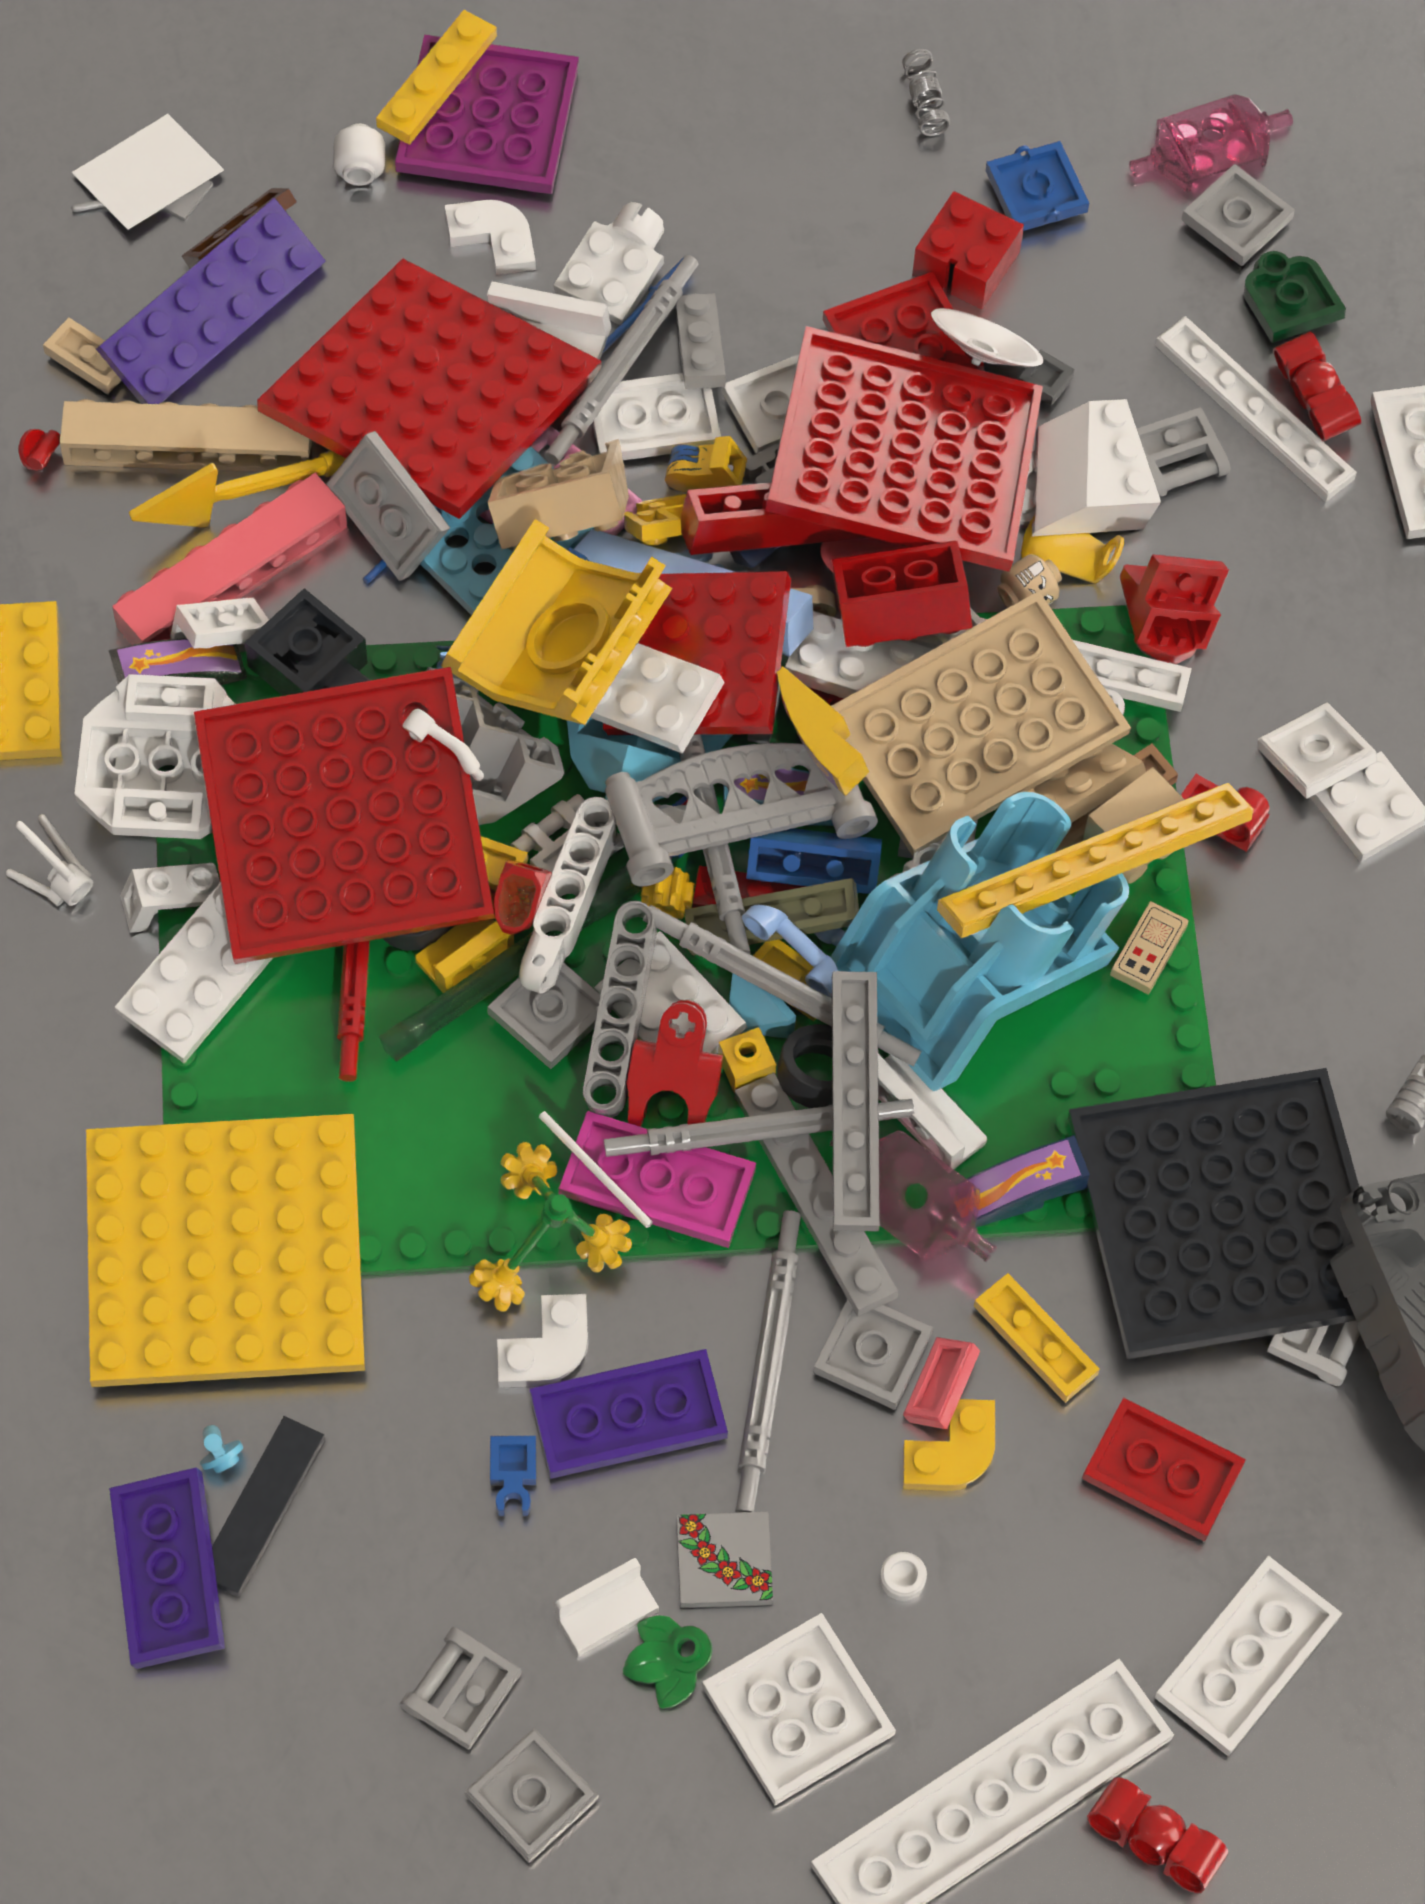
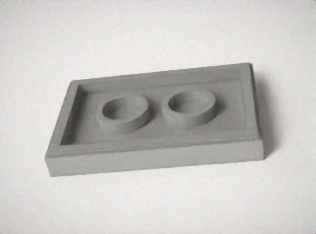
[326,431,450,581]

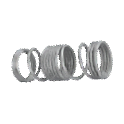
[902,49,950,136]

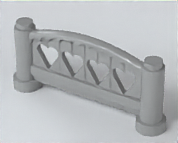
[605,743,878,886]

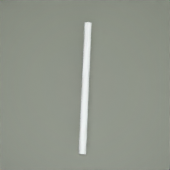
[539,1111,653,1228]

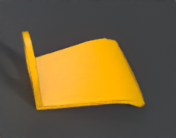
[1021,515,1124,584]

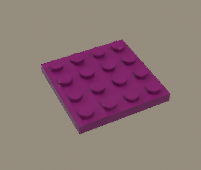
[395,34,579,194]

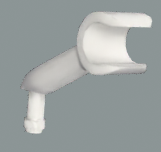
[402,709,484,781]

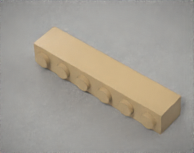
[60,399,313,472]

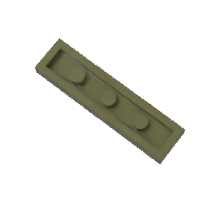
[685,878,859,955]

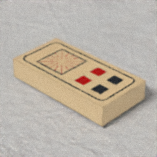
[1110,901,1189,995]

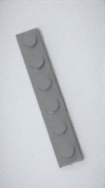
[832,971,880,1231]
[734,1073,898,1317]

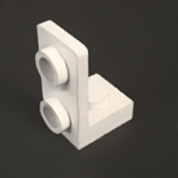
[120,863,220,933]

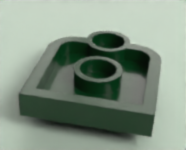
[1244,251,1346,343]

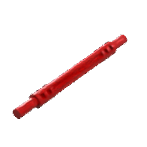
[337,941,370,1082]

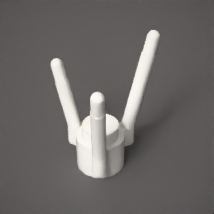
[6,814,93,907]

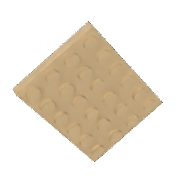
[831,591,1131,856]

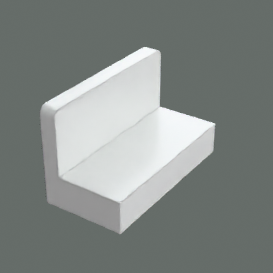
[555,1558,659,1657]

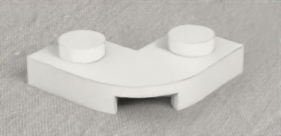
[445,200,536,275]
[497,1294,588,1388]

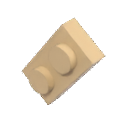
[43,317,121,394]

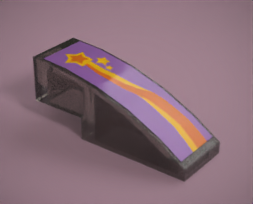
[109,638,247,685]

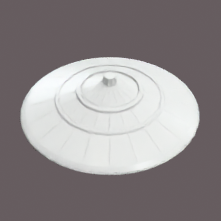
[931,308,1043,367]

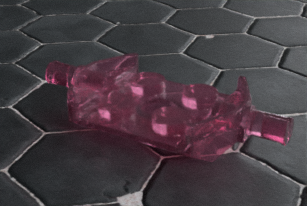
[1129,94,1293,192]
[830,1130,997,1262]

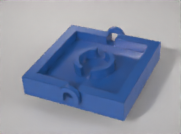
[985,141,1089,231]

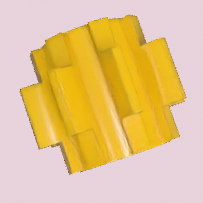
[641,867,694,919]

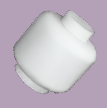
[333,123,385,186]

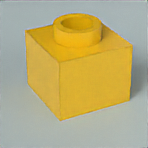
[718,1027,776,1094]

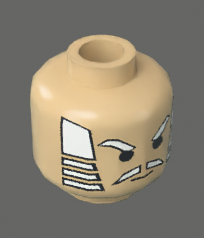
[997,554,1062,608]

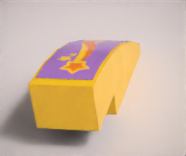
[777,667,869,796]

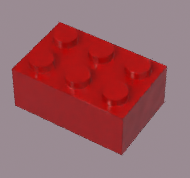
[832,540,972,647]

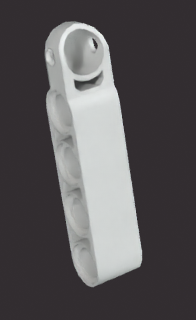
[519,797,617,993]

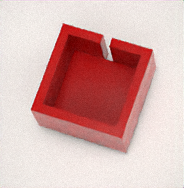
[912,191,1024,309]

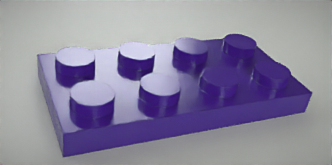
[530,1349,728,1479]
[109,1467,225,1669]

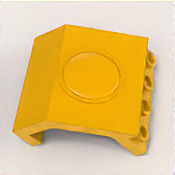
[441,519,672,725]

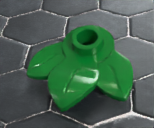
[623,1615,712,1709]

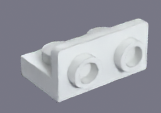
[170,597,269,648]

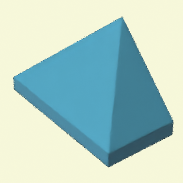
[729,973,796,1038]

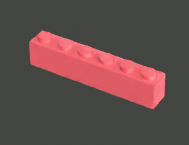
[112,473,347,646]

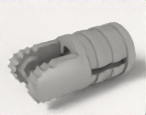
[1386,1054,1425,1134]

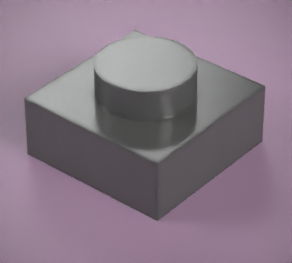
[1018,349,1075,406]

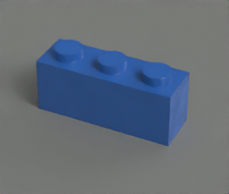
[746,828,882,894]

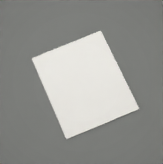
[72,114,224,230]

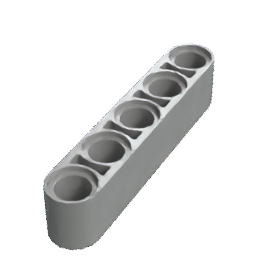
[583,901,657,1118]

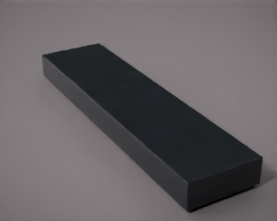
[212,1416,325,1598]

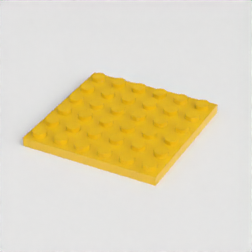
[86,1114,365,1387]

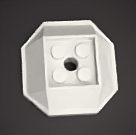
[74,674,235,839]

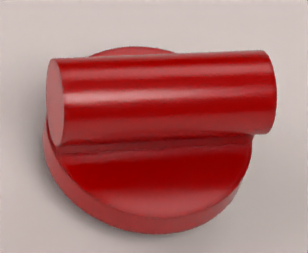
[18,429,61,470]

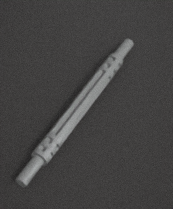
[545,255,698,465]
[679,735,751,954]
[643,905,922,1067]
[604,1099,914,1157]
[736,1211,801,1513]

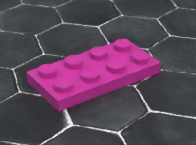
[559,1111,756,1248]

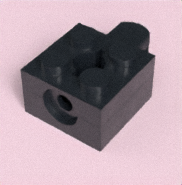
[245,588,371,696]

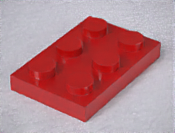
[1082,1397,1246,1542]

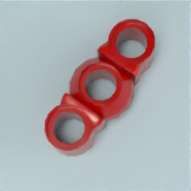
[1273,331,1362,441]
[1087,1777,1228,1894]

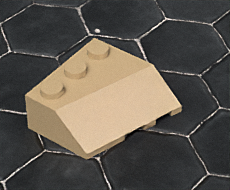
[487,439,629,550]

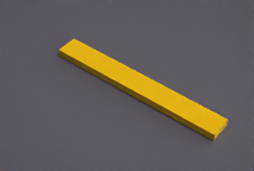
[937,783,1253,939]

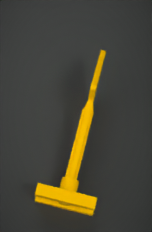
[129,450,346,528]

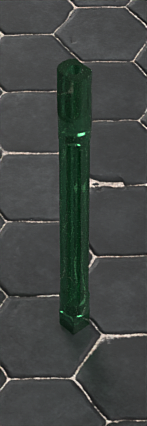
[379,864,642,1062]

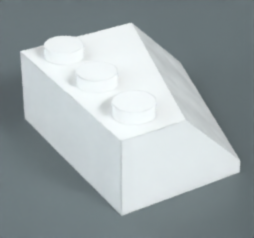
[1032,399,1161,536]

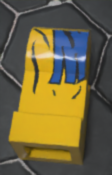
[665,436,747,492]

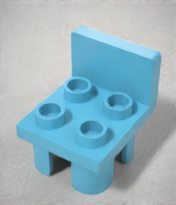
[831,792,1129,1091]

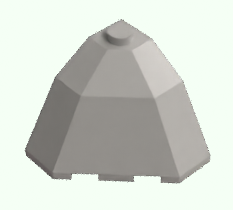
[426,667,564,825]

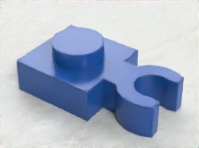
[490,1436,536,1516]

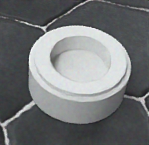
[880,1552,927,1601]

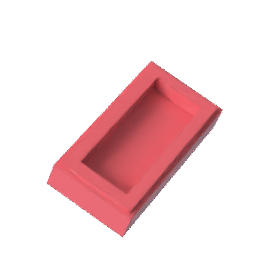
[903,1337,980,1429]

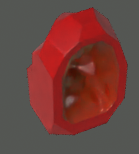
[494,860,552,935]

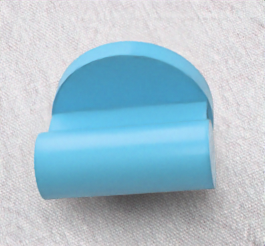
[200,1425,243,1473]

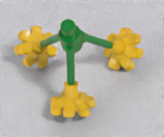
[469,1142,632,1311]

